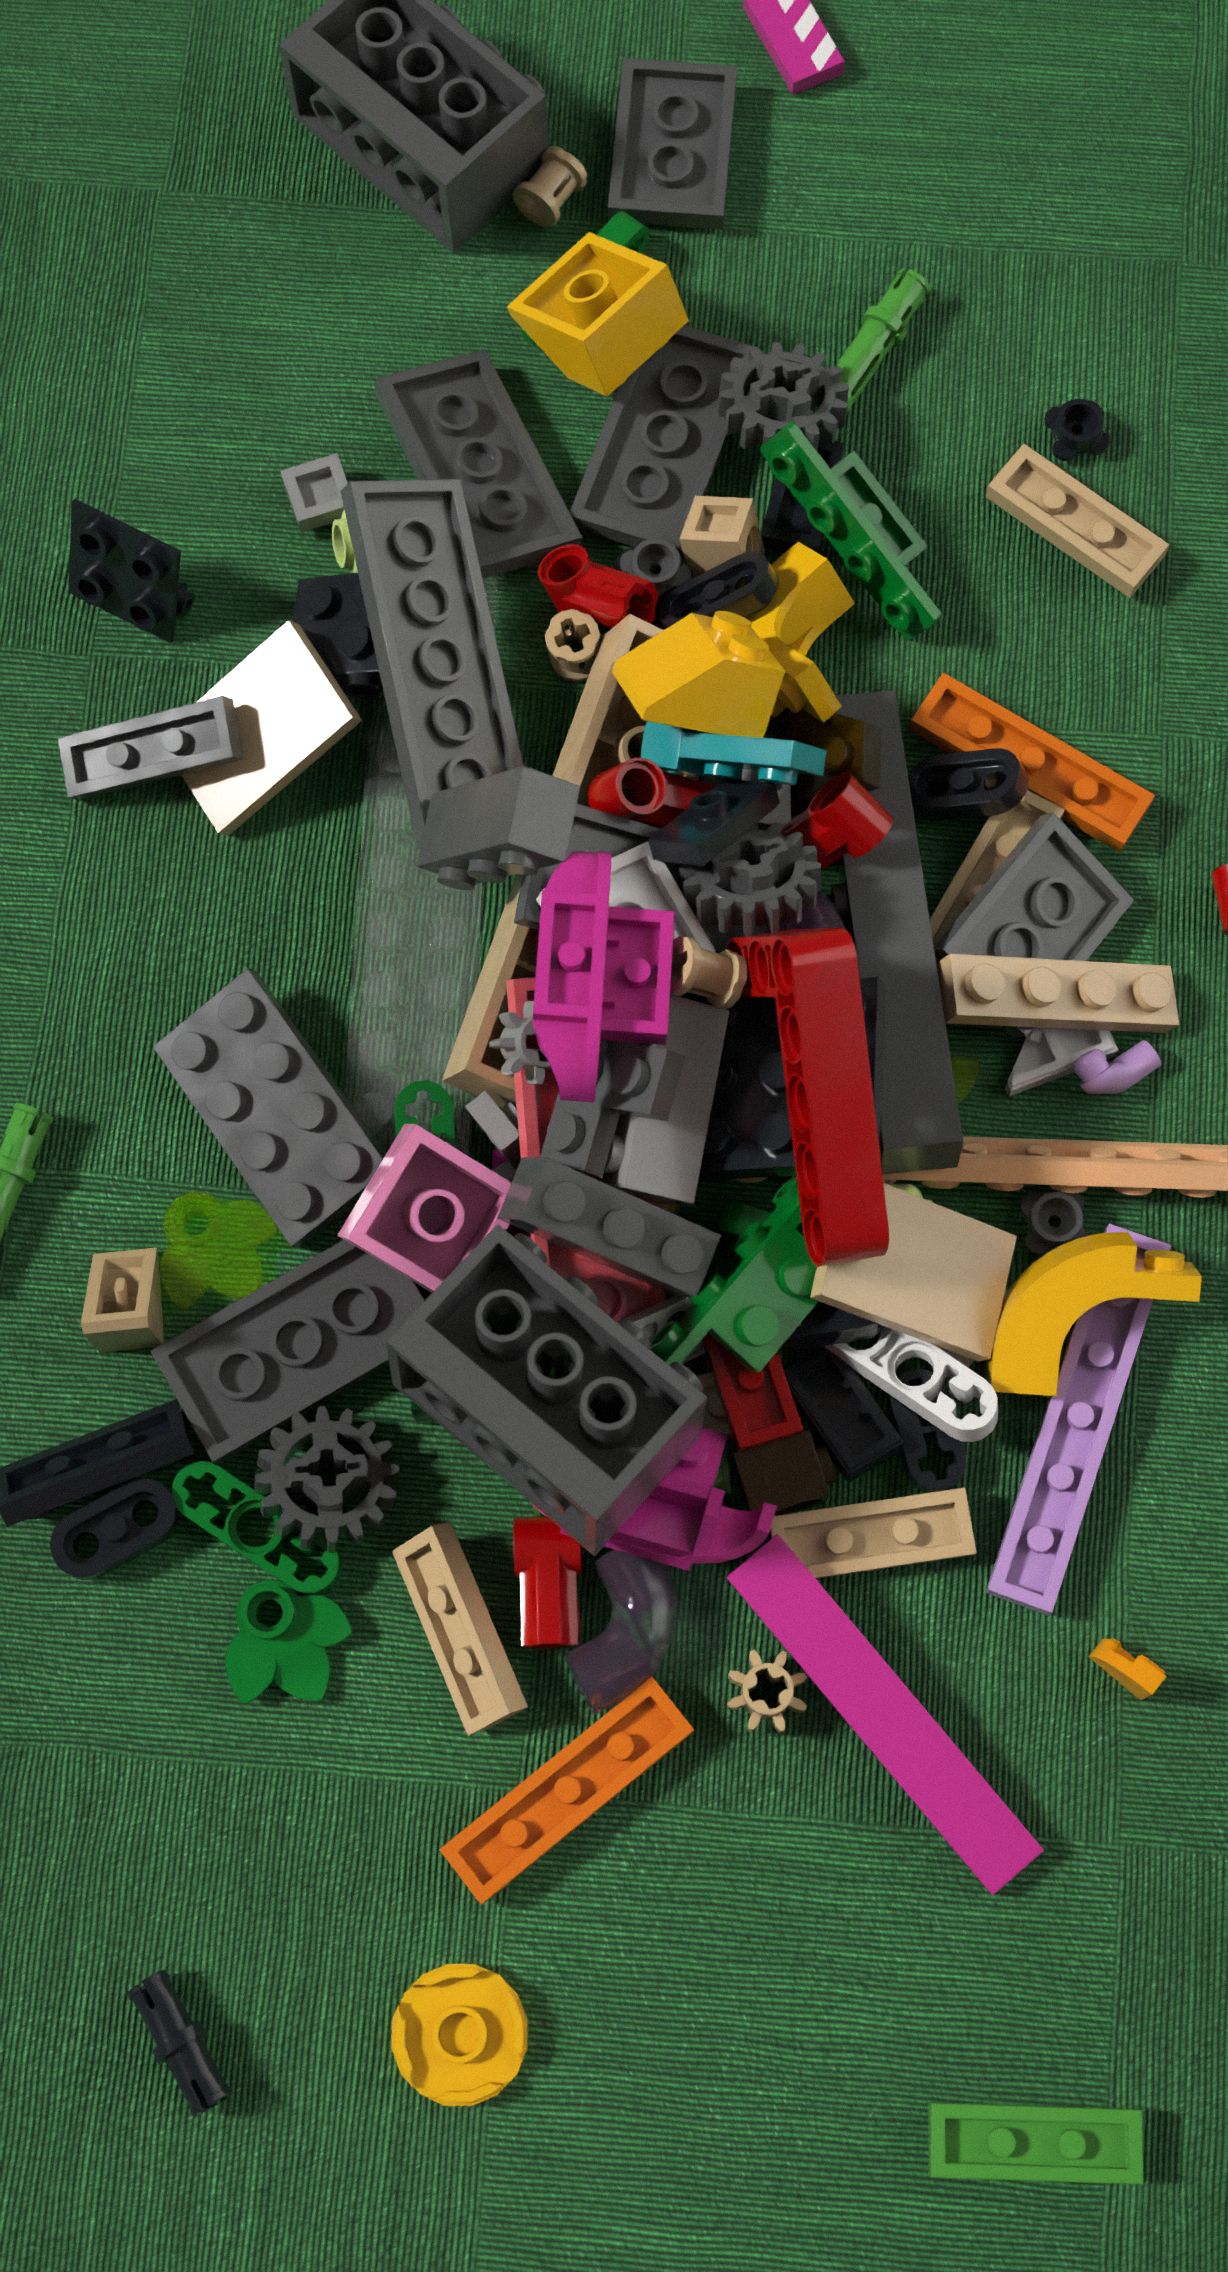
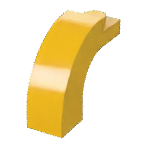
[744,542,855,723]
[985,1232,1202,1396]

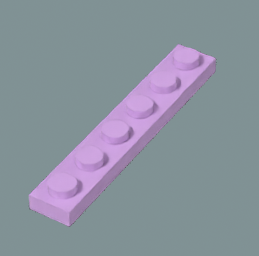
[985,1224,1171,1616]

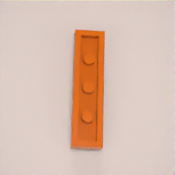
[909,673,1155,853]
[439,1677,694,1905]

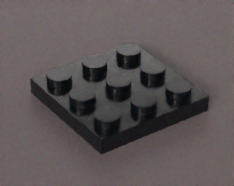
[692,977,885,1181]

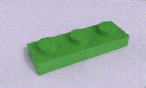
[928,2102,1143,2184]

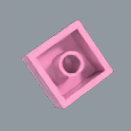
[337,1124,511,1292]

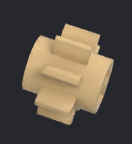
[727,1650,808,1733]

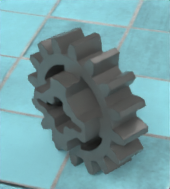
[718,342,849,457]
[680,823,821,936]
[254,1406,399,1552]

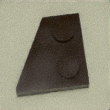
[772,707,882,817]

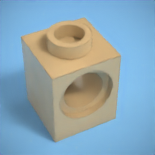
[680,496,765,579]

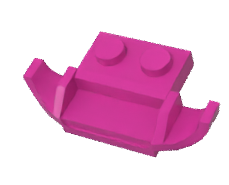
[532,851,675,1103]
[530,1427,777,1571]

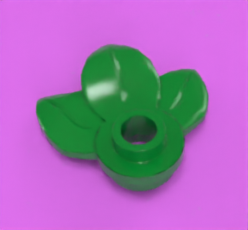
[225,1580,353,1704]

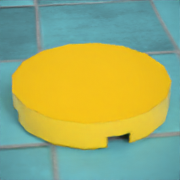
[391,1964,528,2106]

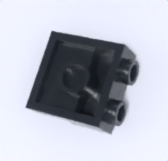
[280,573,384,699]

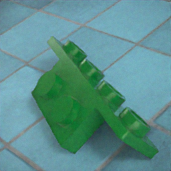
[760,422,942,640]
[649,1175,819,1373]

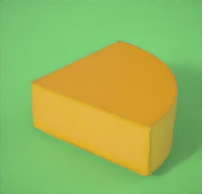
[1088,1638,1167,1700]

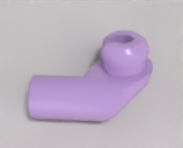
[1073,1040,1162,1094]

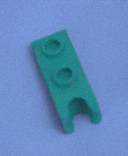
[641,721,827,785]

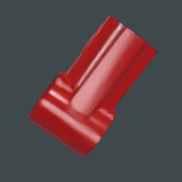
[538,544,659,628]
[588,757,715,829]
[781,772,893,870]
[513,1516,582,1649]

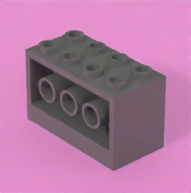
[279,0,549,253]
[386,1224,707,1557]

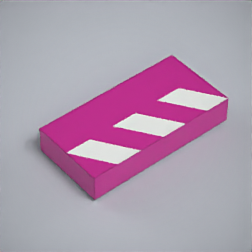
[743,0,845,95]

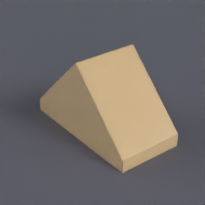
[81,1248,164,1353]

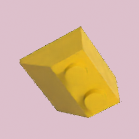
[507,232,689,397]
[612,611,785,738]

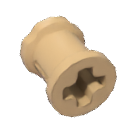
[513,146,587,228]
[545,609,601,683]
[670,936,747,1009]

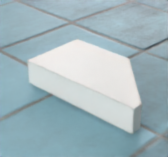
[1005,1027,1118,1097]

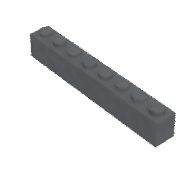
[827,690,963,1174]

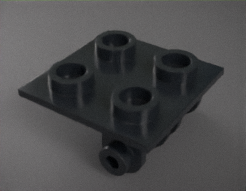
[68,499,195,643]

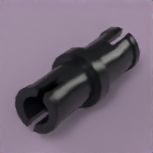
[127,1970,233,2117]

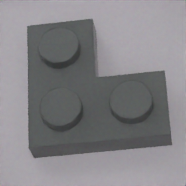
[540,1040,685,1178]

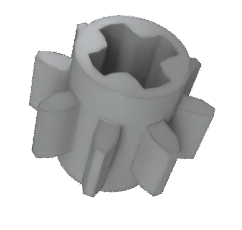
[489,1001,553,1084]

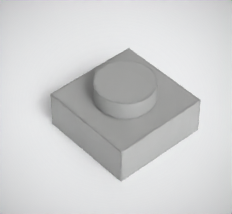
[280,453,348,533]
[465,1091,521,1171]

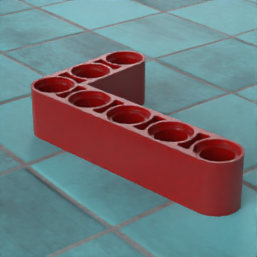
[726,928,889,1267]

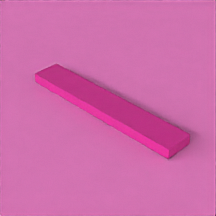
[726,1534,1044,1895]

